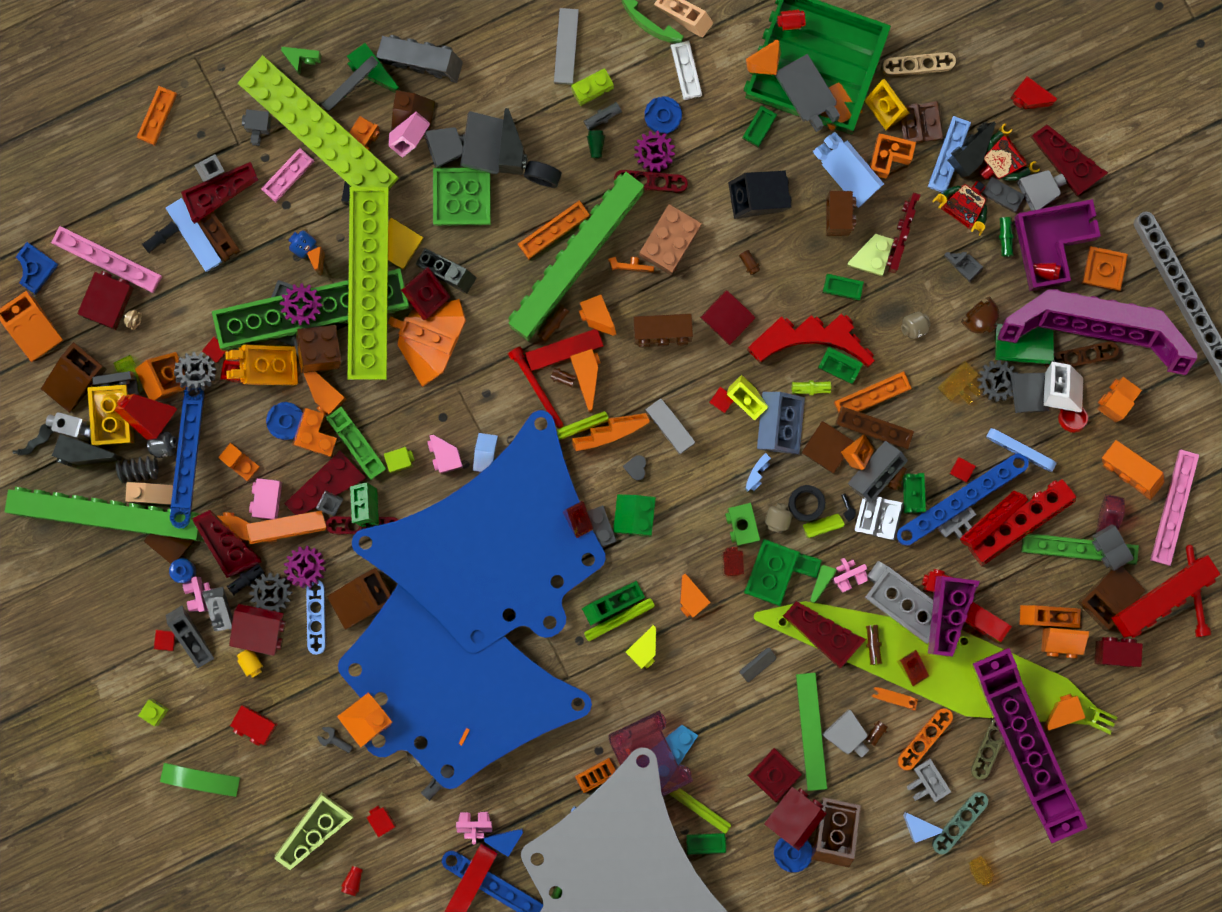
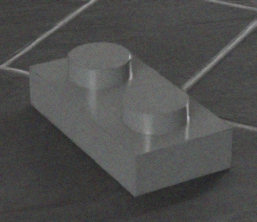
[981,177,1025,213]
[585,506,616,547]

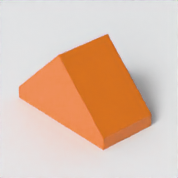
[841,434,875,470]

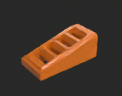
[575,758,616,793]

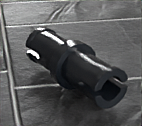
[142,221,179,254]
[227,563,265,596]

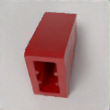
[114,394,177,440]
[965,602,1012,643]

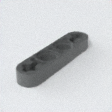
[322,56,379,112]

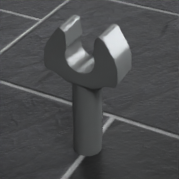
[317,727,353,753]

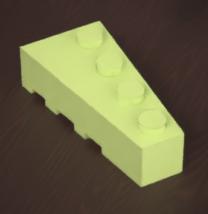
[274,792,353,870]

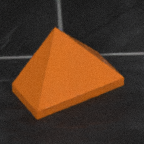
[746,40,781,75]

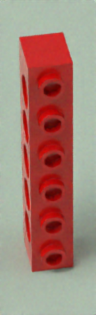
[968,479,1076,567]

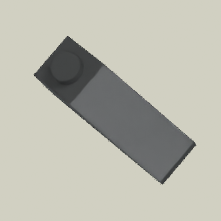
[166,605,214,668]

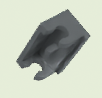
[202,587,233,631]

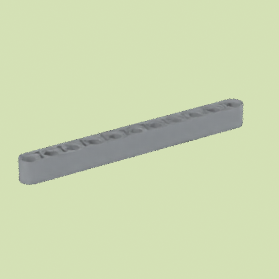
[1134,212,1222,385]

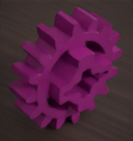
[634,131,675,172]
[280,283,323,326]
[284,546,326,588]

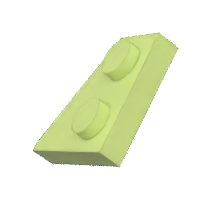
[847,234,894,276]

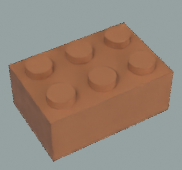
[639,204,702,276]

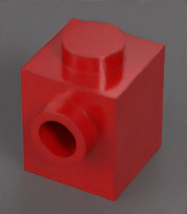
[921,569,953,593]
[366,805,396,837]

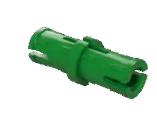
[999,217,1014,257]

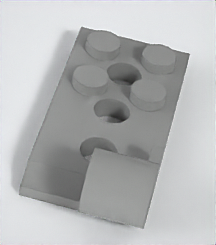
[865,561,933,644]

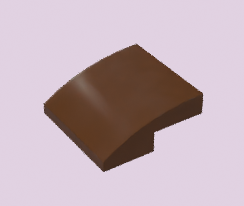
[901,101,944,143]
[144,533,195,564]

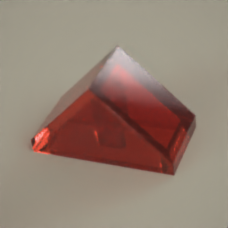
[563,501,593,538]
[897,650,929,686]

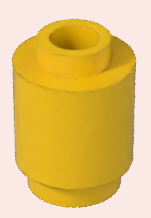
[237,650,263,678]

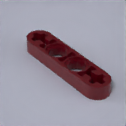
[614,170,688,193]
[326,516,398,534]

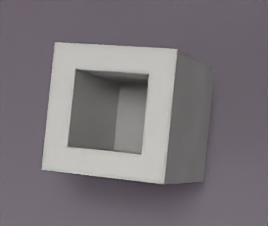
[194,154,224,182]

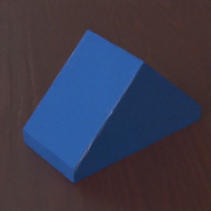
[484,828,523,857]

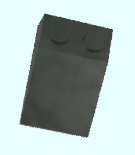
[498,108,528,175]
[52,434,122,467]

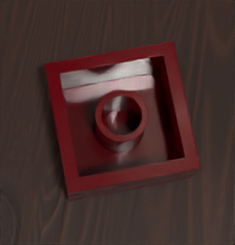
[1094,637,1143,667]

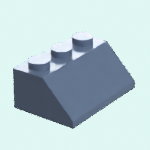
[757,392,805,454]

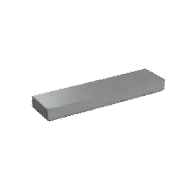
[554,8,579,85]

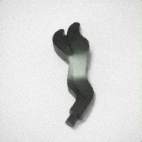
[13,424,54,455]

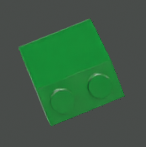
[613,494,656,537]

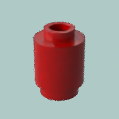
[777,9,806,31]

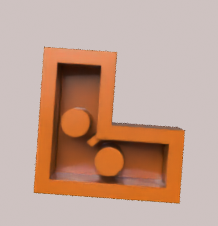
[870,133,916,179]
[1097,377,1142,423]
[292,408,337,457]

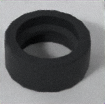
[524,161,562,188]
[788,485,826,522]

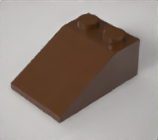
[811,797,861,867]

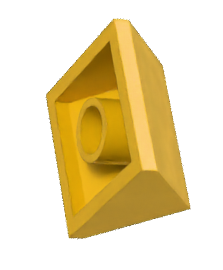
[864,79,910,130]

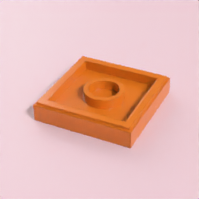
[1082,246,1128,292]

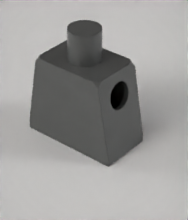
[424,127,465,168]

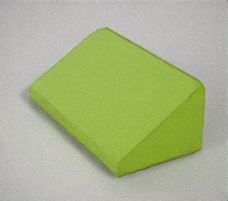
[803,514,845,538]

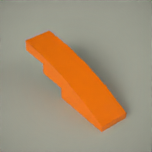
[572,413,650,451]

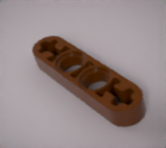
[1044,342,1119,369]

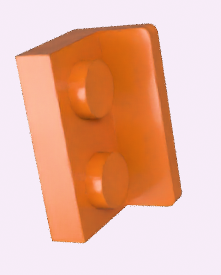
[349,116,380,151]

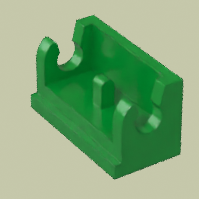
[818,347,863,384]
[903,473,926,513]
[350,483,379,527]

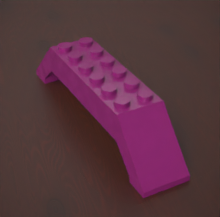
[997,289,1197,375]
[973,648,1088,843]

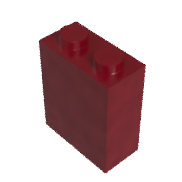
[77,271,134,330]
[229,604,286,656]
[764,787,827,851]

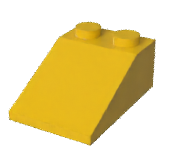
[87,385,134,446]

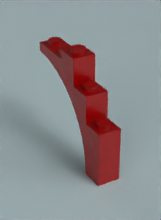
[747,314,875,368]

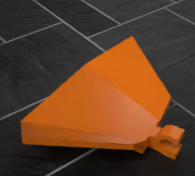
[388,299,466,387]

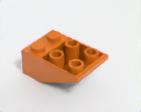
[0,291,64,362]

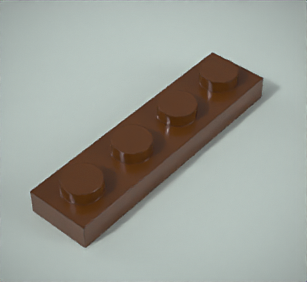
[835,406,914,449]

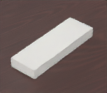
[671,41,702,100]

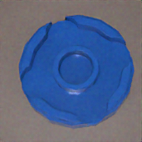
[644,96,682,134]
[266,402,302,440]
[774,838,812,872]

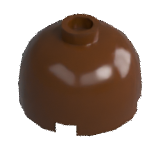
[961,296,999,334]

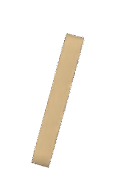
[882,52,956,77]

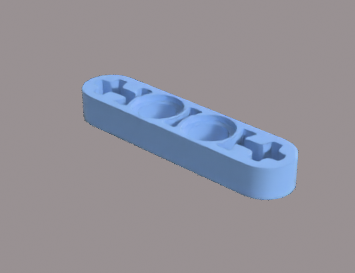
[986,428,1057,472]
[306,580,326,655]

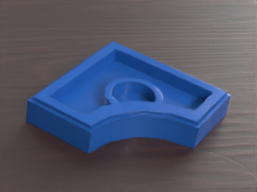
[16,242,59,295]

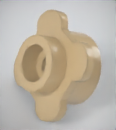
[124,310,142,330]

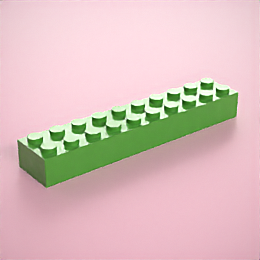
[508,172,644,342]
[212,269,410,351]
[5,487,204,542]

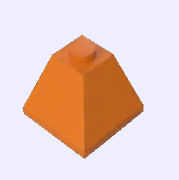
[337,692,392,747]

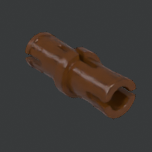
[537,304,569,342]
[866,625,882,665]

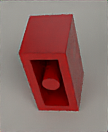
[230,705,277,746]

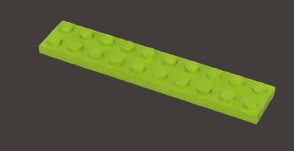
[238,55,399,189]
[348,187,389,380]

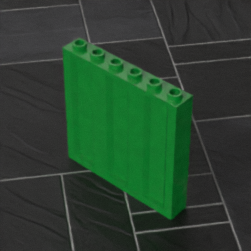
[743,0,891,135]

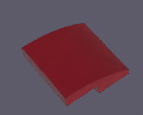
[700,290,755,345]

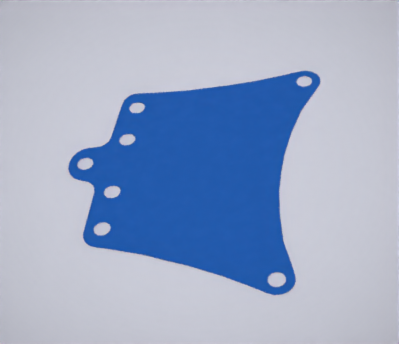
[352,410,606,653]
[338,584,592,789]

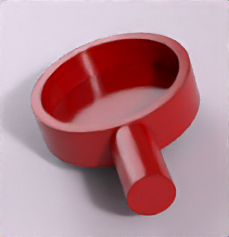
[1058,407,1088,432]

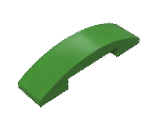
[621,0,684,44]
[326,407,386,480]
[160,763,240,797]

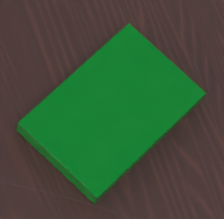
[995,324,1054,364]
[744,539,800,606]

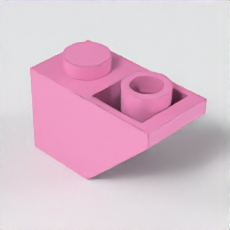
[389,112,430,158]
[427,435,463,474]

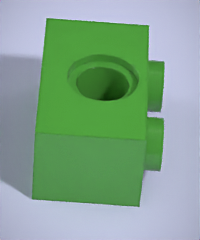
[725,503,760,546]

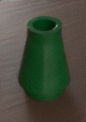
[586,130,605,158]

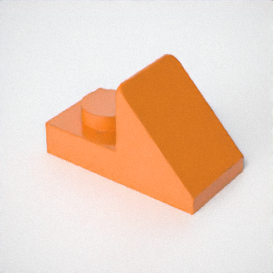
[218,443,260,482]

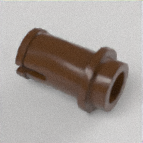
[739,250,760,275]
[550,368,576,387]
[887,467,907,491]
[865,721,888,746]

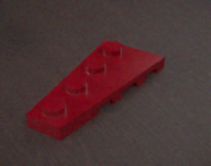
[1031,124,1108,196]
[181,162,258,224]
[886,192,921,274]
[284,451,367,515]
[192,510,262,578]
[783,601,866,668]

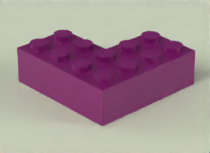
[1014,199,1101,291]

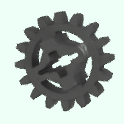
[174,352,216,392]
[976,360,1018,402]
[249,572,292,612]

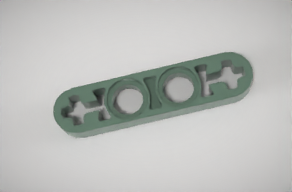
[932,792,988,854]

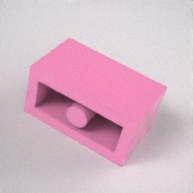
[249,478,282,520]

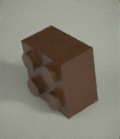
[826,191,856,236]
[296,325,341,373]

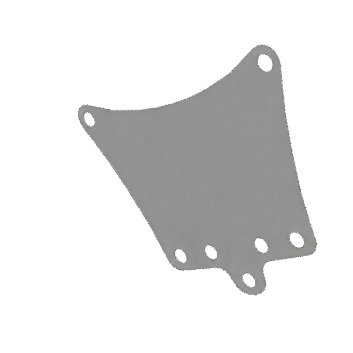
[521,747,727,912]

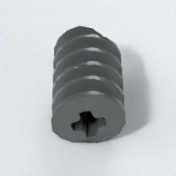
[116,456,159,484]

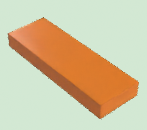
[137,86,177,146]

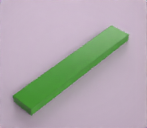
[1021,534,1139,565]
[796,673,827,791]

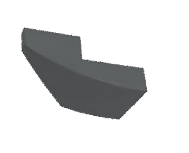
[944,252,983,282]

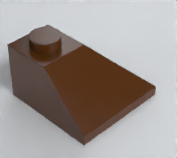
[391,90,435,138]

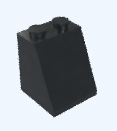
[728,170,792,219]

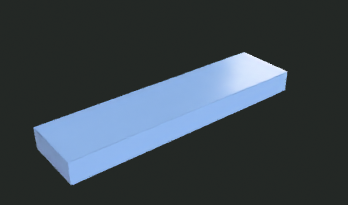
[928,116,971,192]
[166,198,222,272]

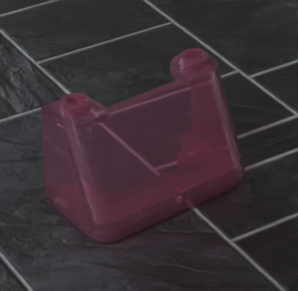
[608,710,693,797]

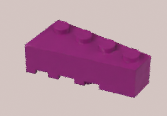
[928,576,980,657]

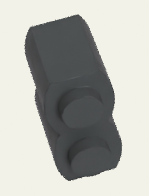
[1092,524,1134,570]

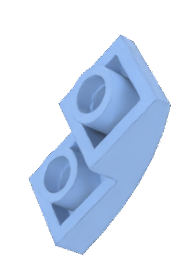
[745,453,771,492]

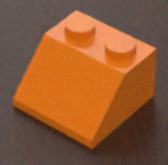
[135,352,186,401]
[1041,628,1089,659]

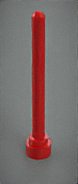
[508,346,563,429]
[1186,545,1211,637]

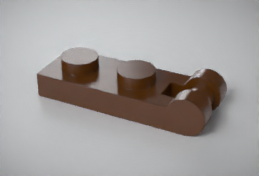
[197,212,241,262]

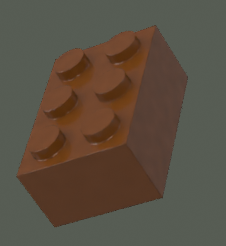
[633,314,693,348]

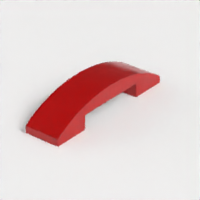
[445,844,498,912]

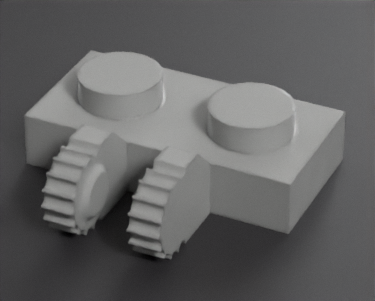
[937,507,976,540]
[907,759,951,802]

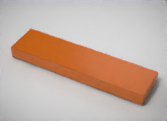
[518,200,591,260]
[834,371,912,413]
[246,511,326,544]

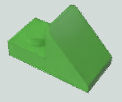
[281,47,321,75]

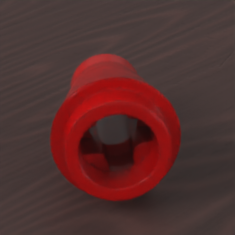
[1033,263,1061,281]
[341,866,363,897]

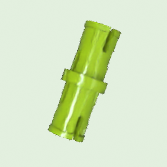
[791,380,831,395]

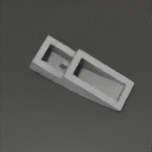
[645,398,695,455]

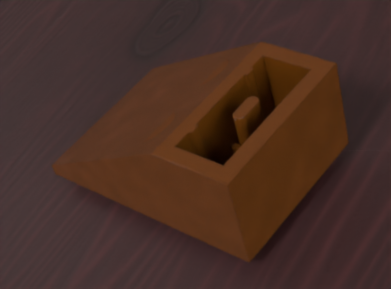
[41,342,107,413]
[1077,566,1145,630]
[327,568,392,630]

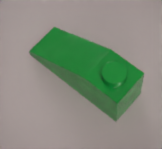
[347,43,400,93]
[582,581,645,626]

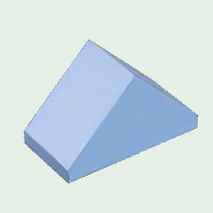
[473,433,498,472]
[903,812,943,843]

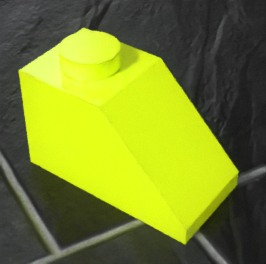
[727,375,768,420]
[626,625,656,669]

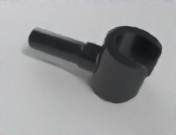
[841,493,856,522]

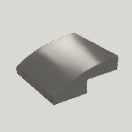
[1011,373,1049,413]

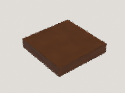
[801,421,854,474]

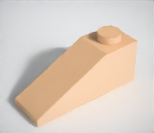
[654,0,713,38]
[125,482,173,505]

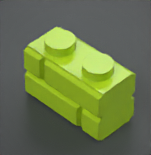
[571,68,614,106]

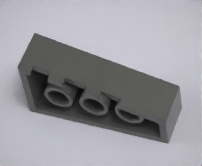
[376,35,463,83]

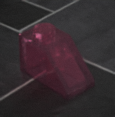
[1096,494,1125,533]

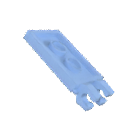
[813,132,884,208]

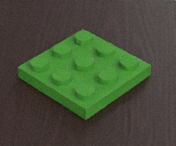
[433,168,491,226]

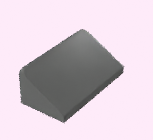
[739,648,777,682]

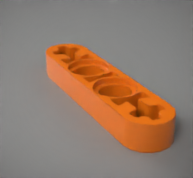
[897,708,953,770]

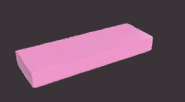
[261,148,314,203]

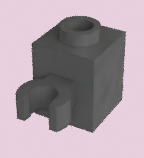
[242,109,272,146]

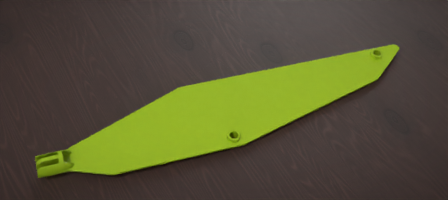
[754,601,1118,734]

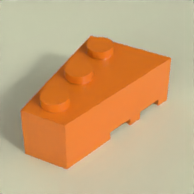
[1102,440,1165,501]

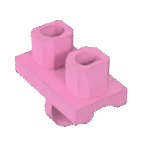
[832,558,868,592]
[183,577,216,612]
[456,812,492,844]

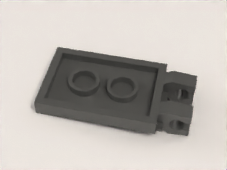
[775,54,840,132]

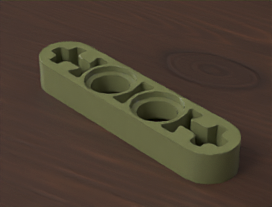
[971,718,1003,780]

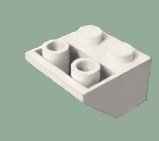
[1044,362,1083,412]

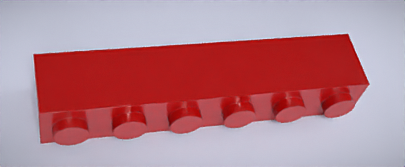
[1111,555,1221,638]

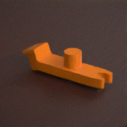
[608,257,654,273]
[872,687,918,710]

